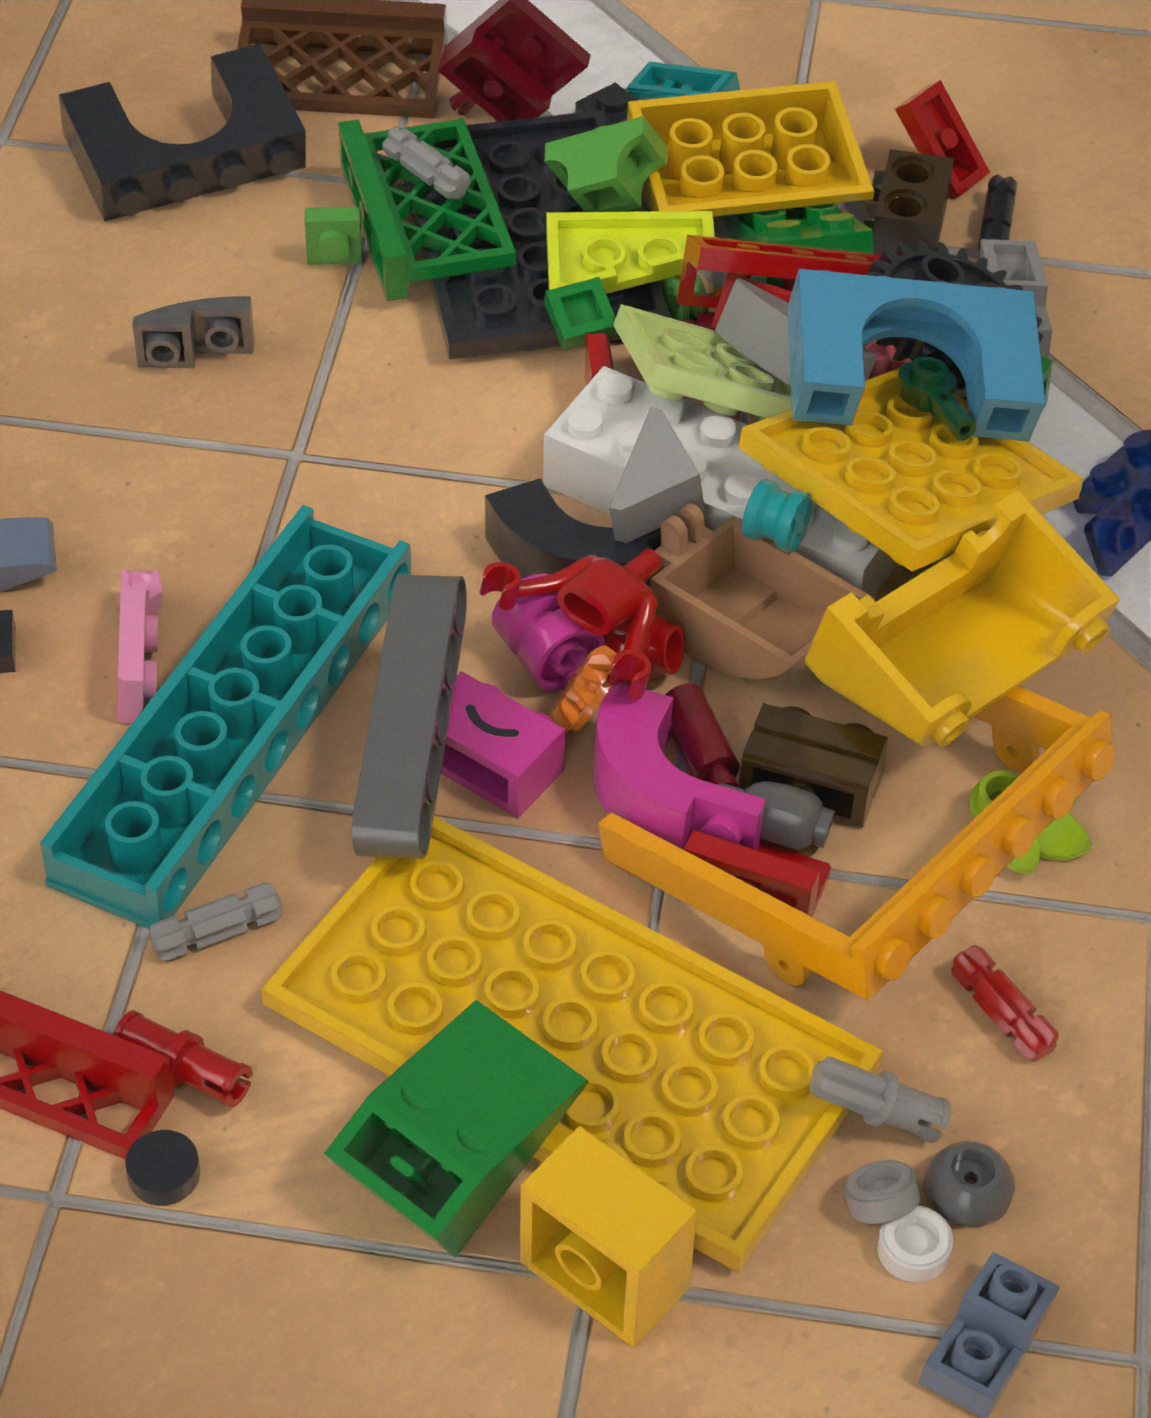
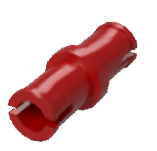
[113,1010,253,1108]

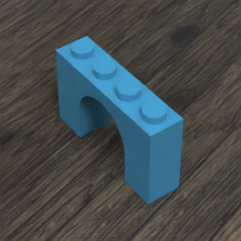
[787,269,1045,441]

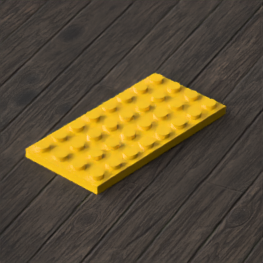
[261,816,883,1273]

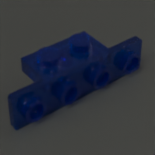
[1073,430,1151,577]

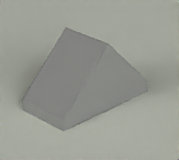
[609,407,705,543]

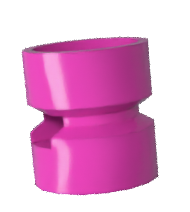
[492,573,605,692]

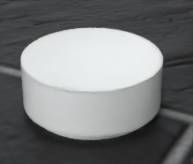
[877,1206,953,1283]

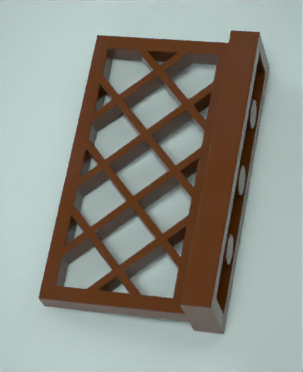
[237,0,448,119]

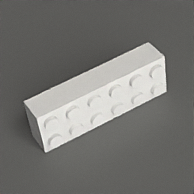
[543,366,898,597]

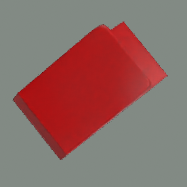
[895,80,990,199]

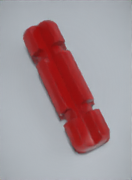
[951,945,1059,1062]

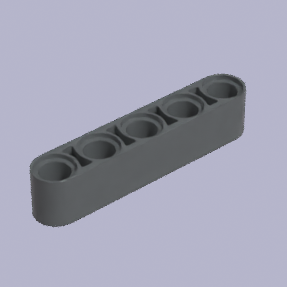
[352,575,467,859]

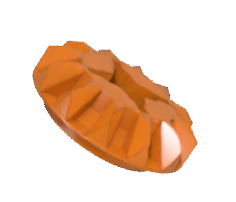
[549,645,617,735]

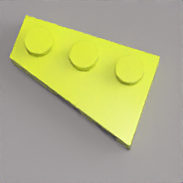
[546,211,715,294]

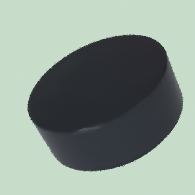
[125,1130,200,1205]

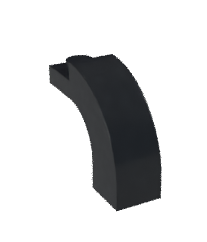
[485,478,665,588]

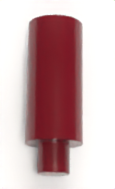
[665,683,740,788]

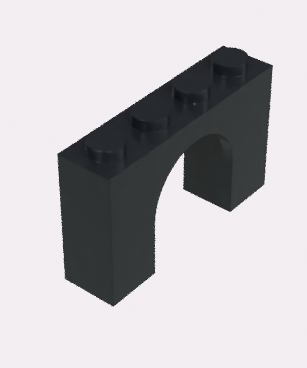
[59,44,306,221]

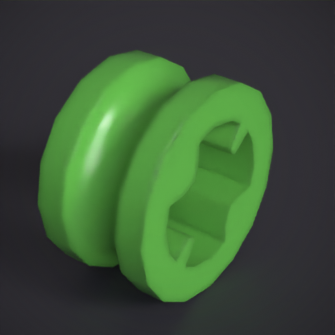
[663,274,709,321]

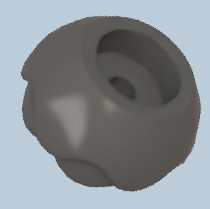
[924,1141,1015,1227]

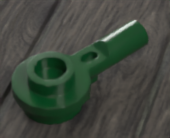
[897,357,976,441]

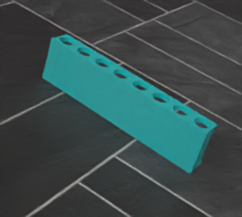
[40,505,411,929]

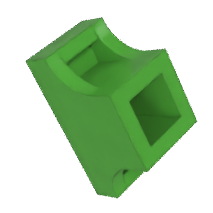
[545,116,667,212]

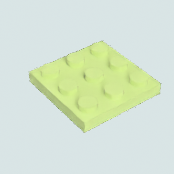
[613,304,792,421]

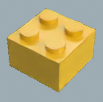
[520,1125,697,1348]

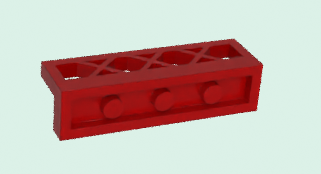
[677,234,881,308]
[0,990,174,1160]

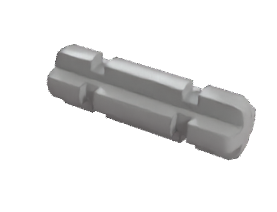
[382,127,471,200]
[150,882,282,961]

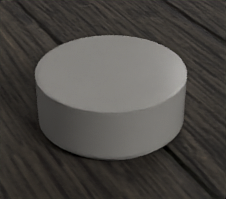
[844,1160,920,1224]

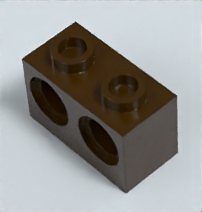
[864,149,954,255]

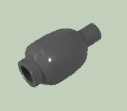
[719,781,835,851]

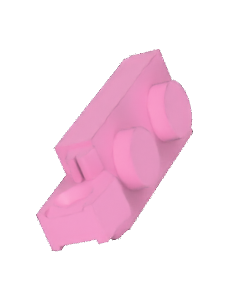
[117,569,163,724]

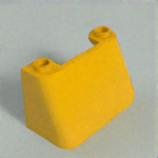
[805,489,1120,747]

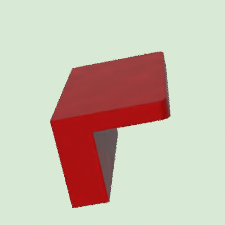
[684,830,831,917]

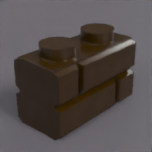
[739,703,888,827]

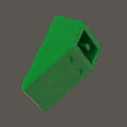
[723,203,874,288]
[323,1000,589,1258]

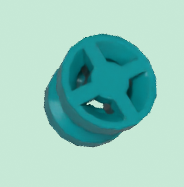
[742,478,813,553]

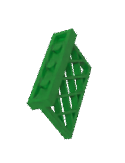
[338,118,516,301]

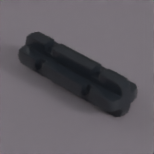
[978,174,1017,252]

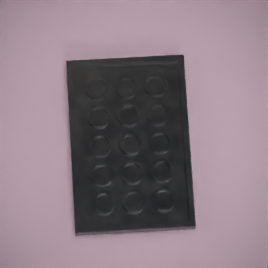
[404,110,671,359]

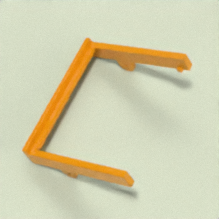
[598,686,1115,1001]

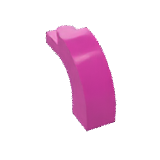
[593,681,766,850]

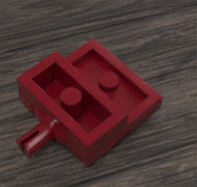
[437,0,591,122]

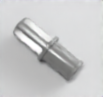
[810,1057,951,1143]

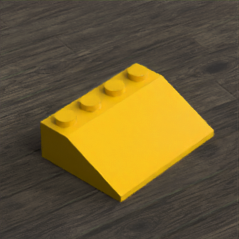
[627,80,874,217]

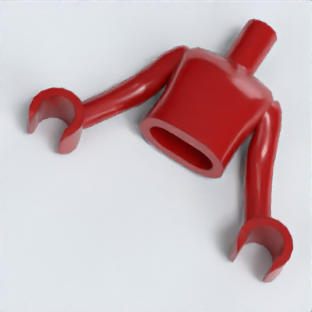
[479,549,662,700]

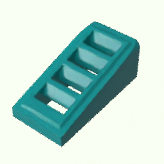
[625,61,741,100]

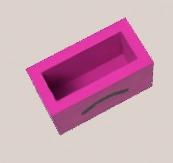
[441,671,565,818]

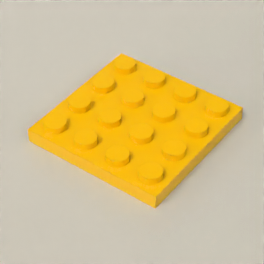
[738,368,1084,572]

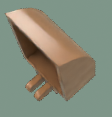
[650,503,876,680]

